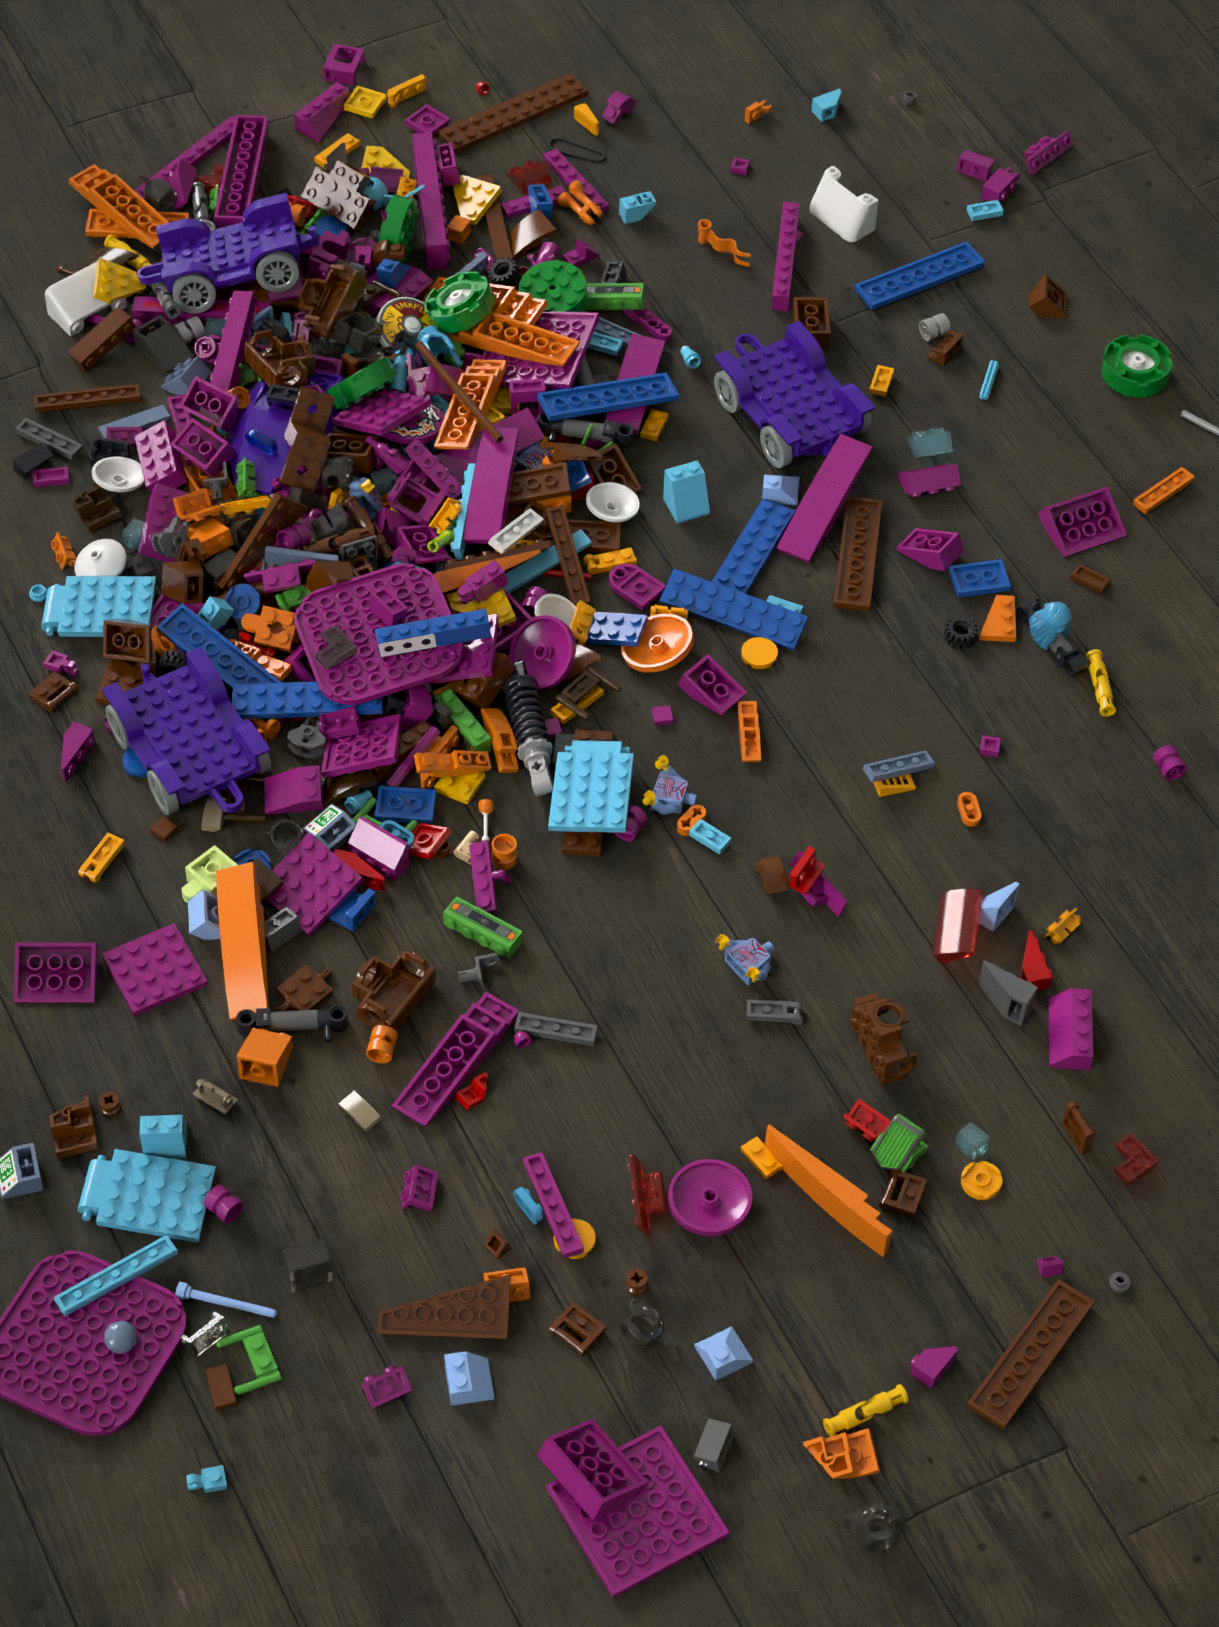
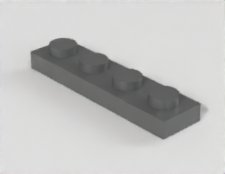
[15,418,83,460]
[514,1012,598,1046]

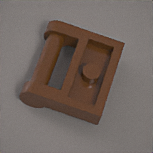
[28,671,79,713]
[1062,1101,1096,1155]
[878,1170,927,1217]
[548,1302,606,1357]

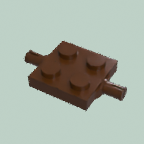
[276,964,333,1012]

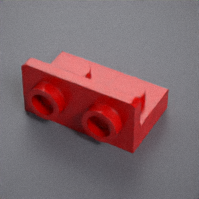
[789,846,825,895]

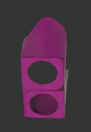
[374,507,412,547]

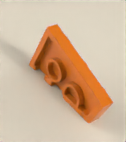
[979,595,1016,642]

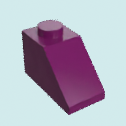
[910,1346,958,1389]

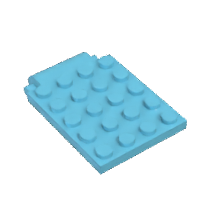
[41,576,157,637]
[548,740,634,833]
[78,1149,216,1243]

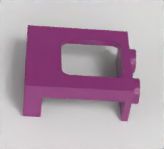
[323,44,365,86]
[509,379,546,421]
[389,472,446,525]

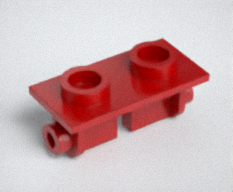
[287,195,318,219]

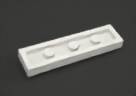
[488,508,544,554]

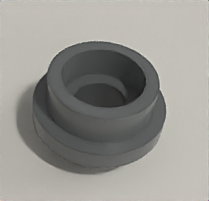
[1109,1272,1131,1293]

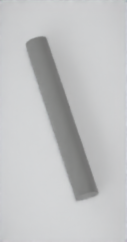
[1181,410,1219,436]

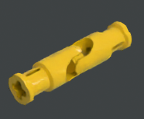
[104,235,152,271]
[1086,649,1116,717]
[823,1384,908,1437]

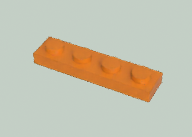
[1133,467,1195,515]

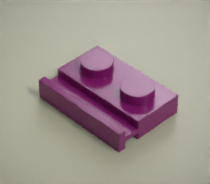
[370,166,404,194]

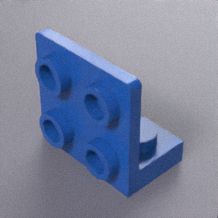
[328,888,376,932]

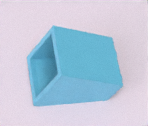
[663,460,710,523]
[140,1115,187,1159]

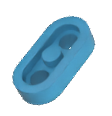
[380,820,414,849]
[513,1187,544,1224]

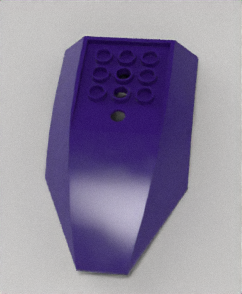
[227,371,353,495]

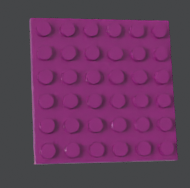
[481,311,600,389]
[546,1426,730,1598]

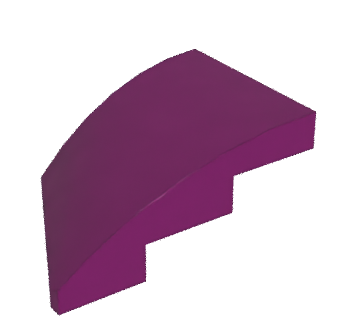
[422,364,465,401]

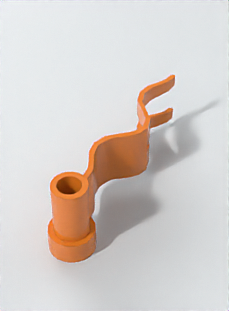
[698,219,751,267]

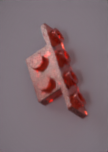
[628,1154,667,1235]

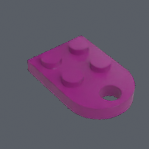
[609,564,666,611]

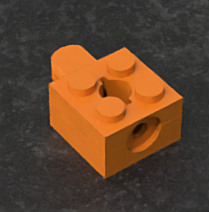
[241,606,298,653]

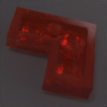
[195,164,225,191]
[1114,1132,1159,1186]

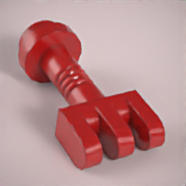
[238,632,277,658]

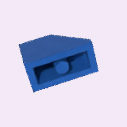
[528,184,553,220]
[377,259,410,288]

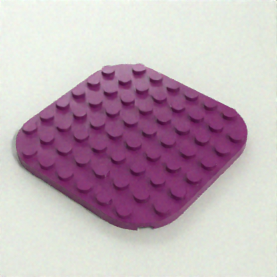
[294,564,463,705]
[0,1251,187,1436]

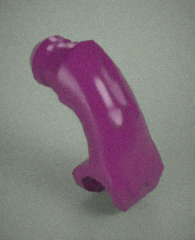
[474,248,496,272]

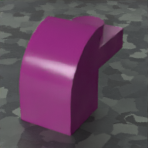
[601,91,637,126]

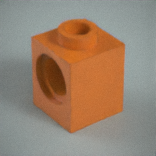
[447,215,471,244]

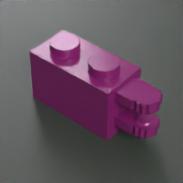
[981,167,1021,203]
[457,560,508,604]

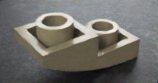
[201,798,227,832]
[339,1091,382,1132]

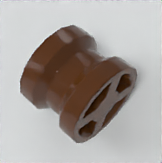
[99,1091,121,1117]
[626,1269,648,1296]

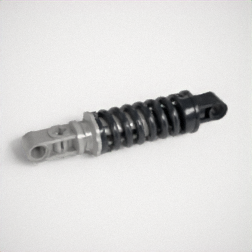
[503,659,554,797]

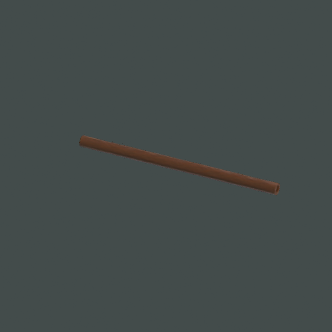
[415,341,504,443]

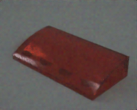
[933,889,983,964]

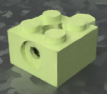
[182,845,238,903]

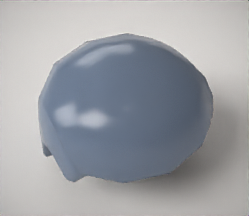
[104,1321,137,1354]

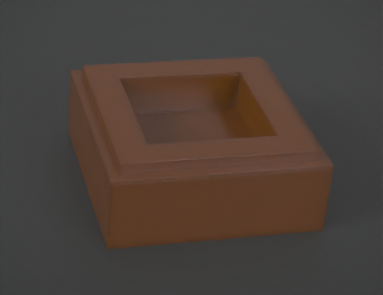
[150,817,178,842]

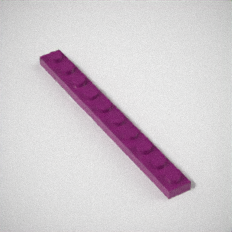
[134,116,235,202]

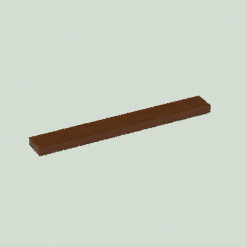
[476,174,513,260]

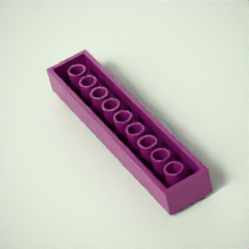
[214,115,269,229]
[412,132,450,270]

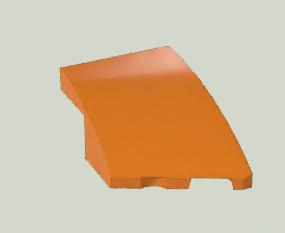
[803,1428,881,1479]

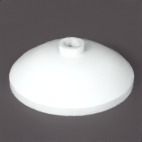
[92,457,145,493]
[586,482,639,522]
[75,539,127,576]
[535,594,576,626]

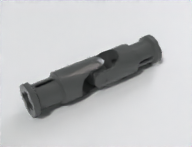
[191,182,210,221]
[150,282,181,319]

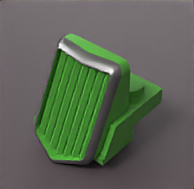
[870,1114,929,1172]

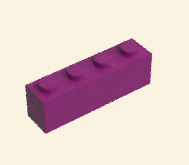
[294,82,349,143]

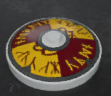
[376,297,442,354]

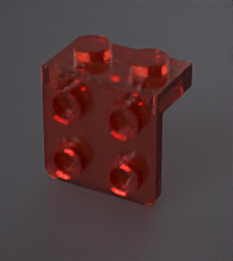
[506,160,552,194]

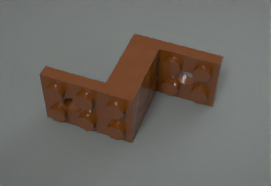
[279,386,336,492]

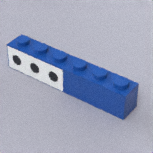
[375,608,491,657]

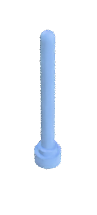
[175,1282,277,1318]

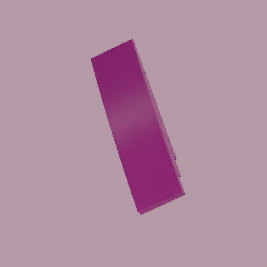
[604,334,665,435]
[426,407,545,488]
[463,428,519,544]
[777,434,873,564]
[392,992,519,1127]

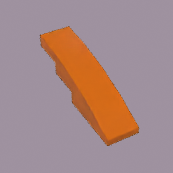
[737,701,761,762]

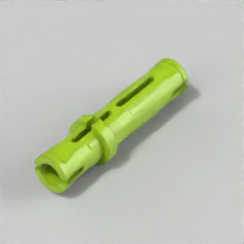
[428,527,454,552]

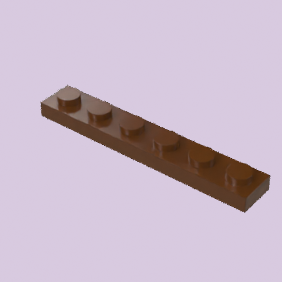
[34,384,140,412]
[545,505,590,606]
[442,538,551,571]

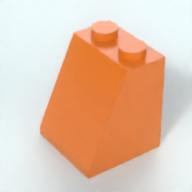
[178,515,234,559]
[237,1028,293,1087]

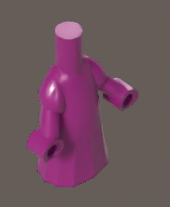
[527,242,560,267]
[365,435,409,475]

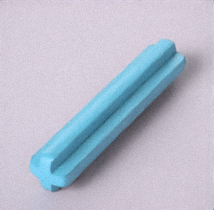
[979,360,999,400]

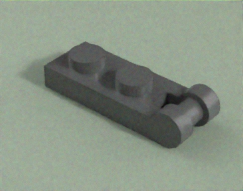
[746,999,803,1025]

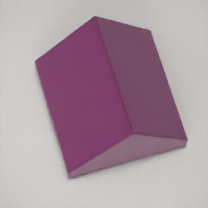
[1036,1256,1063,1277]

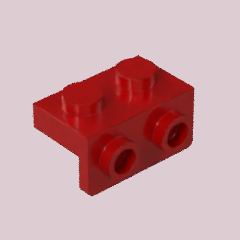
[843,1099,891,1142]

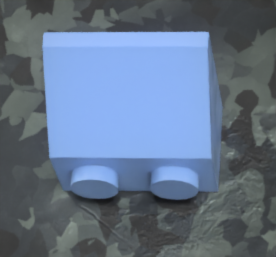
[188,890,220,940]
[444,1352,494,1406]

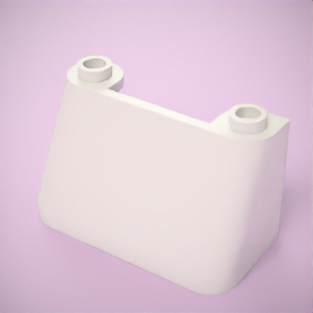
[810,166,878,242]
[45,263,127,336]

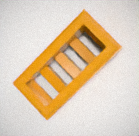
[574,103,599,136]
[873,774,916,797]

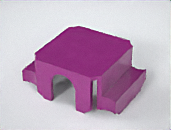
[305,230,351,280]

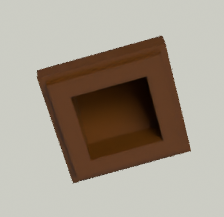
[483,1229,511,1259]

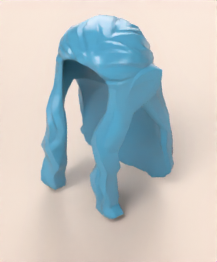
[417,326,462,368]
[1029,602,1072,650]

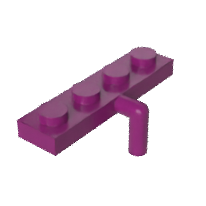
[469,840,512,914]

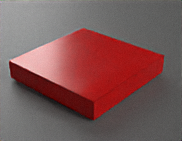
[408,823,451,860]

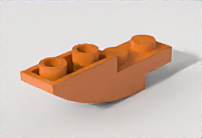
[229,639,293,681]
[480,708,519,773]
[420,725,460,789]
[414,750,491,777]

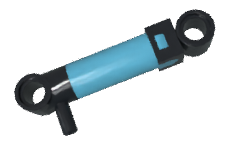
[389,330,418,395]

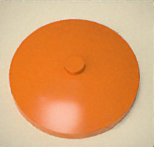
[621,614,694,672]

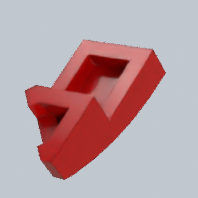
[455,1072,488,1111]

